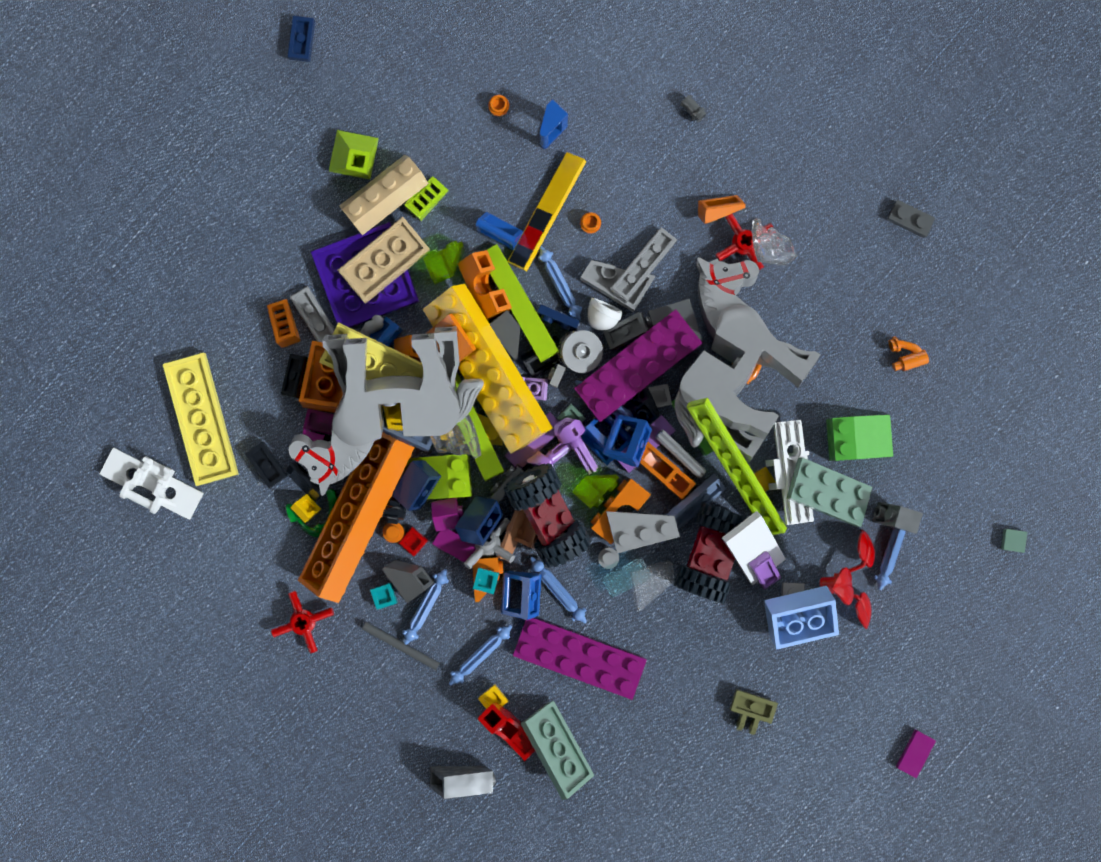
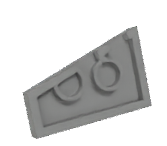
[580,260,655,312]
[606,511,680,553]

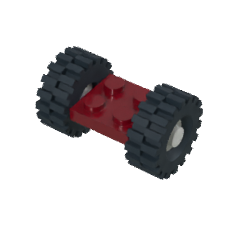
[503,463,591,568]
[673,502,747,604]

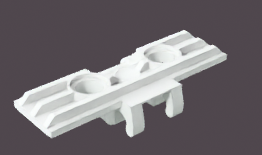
[765,420,814,525]
[100,448,204,520]

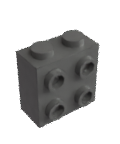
[645,299,702,340]

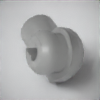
[359,315,384,337]

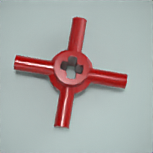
[715,213,774,270]
[271,591,334,654]

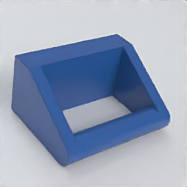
[540,99,568,149]
[475,212,524,251]
[370,317,403,347]
[602,414,652,467]
[581,415,632,465]
[501,571,541,620]

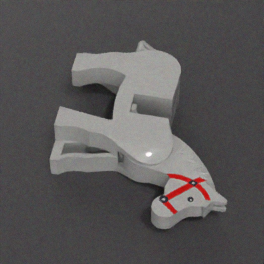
[675,257,821,463]
[289,326,484,496]

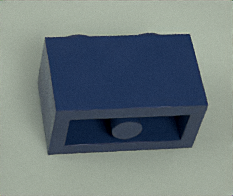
[392,460,441,511]
[455,496,503,546]

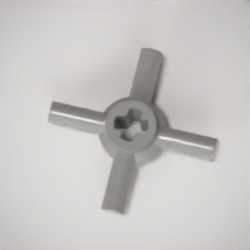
[464,518,515,569]

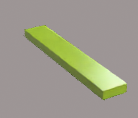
[487,244,559,362]
[455,373,504,481]

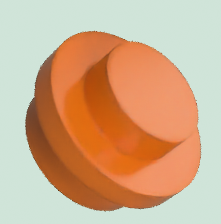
[488,95,509,116]
[580,212,601,234]
[383,523,404,543]

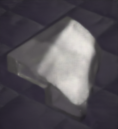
[752,218,797,266]
[430,415,481,458]
[630,561,675,611]

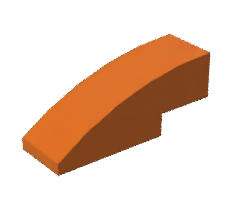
[640,442,696,500]

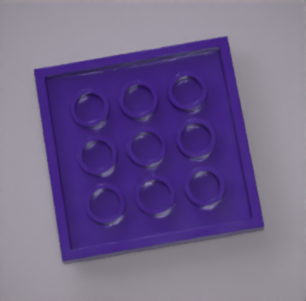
[311,222,420,328]

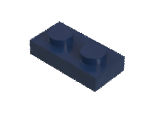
[288,16,315,62]
[537,305,580,332]

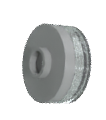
[558,329,603,373]

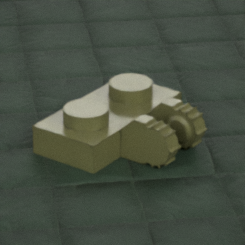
[730,689,778,735]

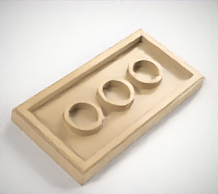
[338,217,430,304]

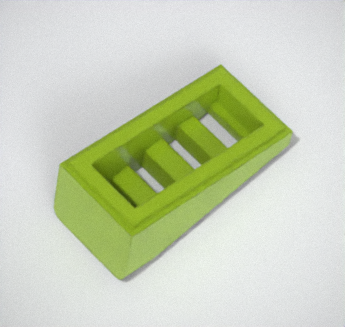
[404,176,449,221]

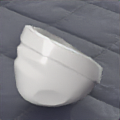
[588,298,622,330]

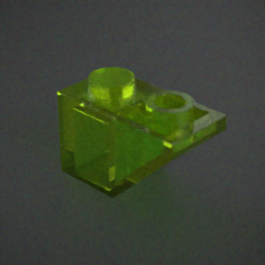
[423,241,465,284]
[571,474,619,509]

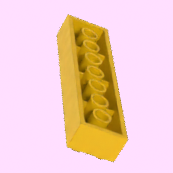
[423,284,553,454]

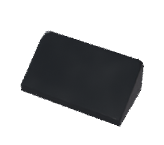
[520,336,562,378]
[281,354,308,398]
[286,462,326,502]

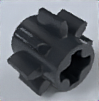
[382,497,406,524]

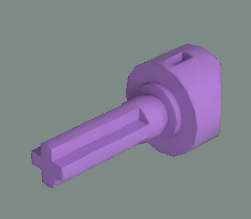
[554,417,598,475]
[525,436,581,470]

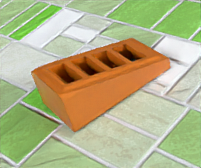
[698,195,746,224]
[267,299,301,348]

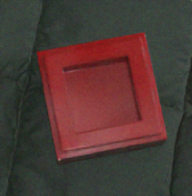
[398,527,429,556]

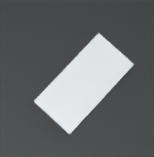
[722,511,786,585]

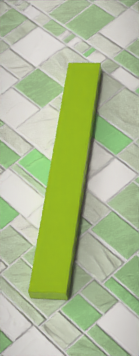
[687,397,787,535]

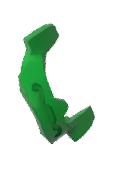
[286,489,338,538]

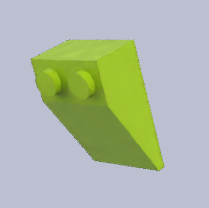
[407,454,472,499]

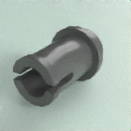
[680,95,707,123]

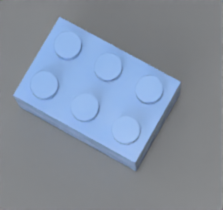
[764,586,839,650]

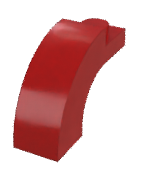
[477,702,535,761]

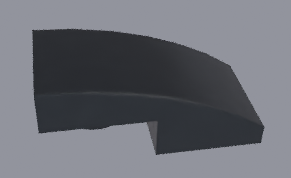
[630,387,660,423]

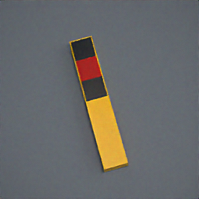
[507,152,586,272]

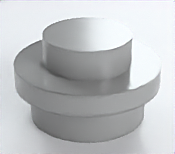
[598,548,619,569]

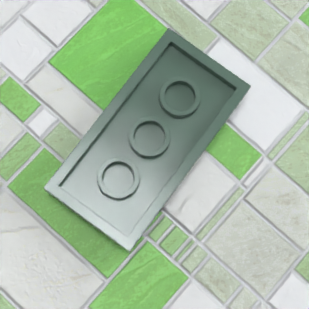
[786,458,872,527]
[521,700,595,800]

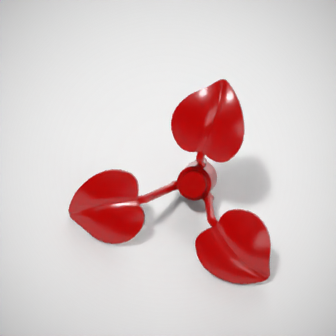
[820,530,875,629]

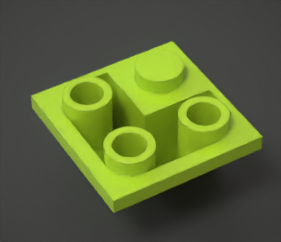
[329,130,379,180]

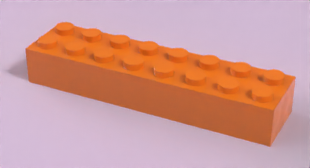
[298,432,414,603]

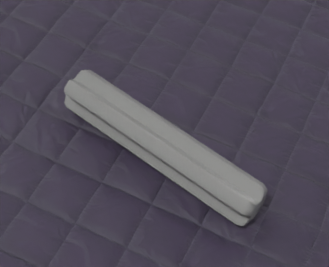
[655,430,706,478]

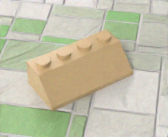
[339,155,429,235]

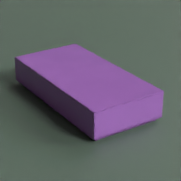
[749,551,781,589]

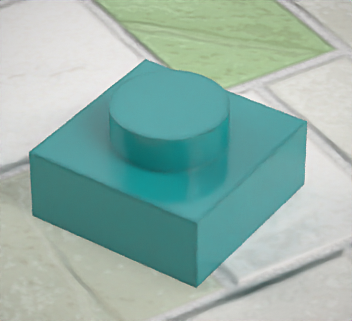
[473,567,499,594]
[370,582,398,610]

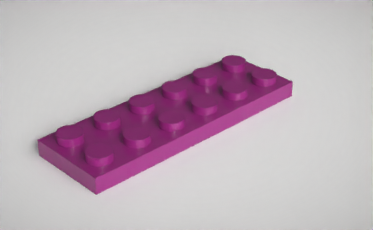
[574,309,702,422]
[513,617,647,700]

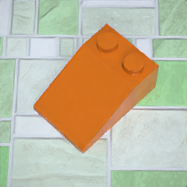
[299,341,343,413]

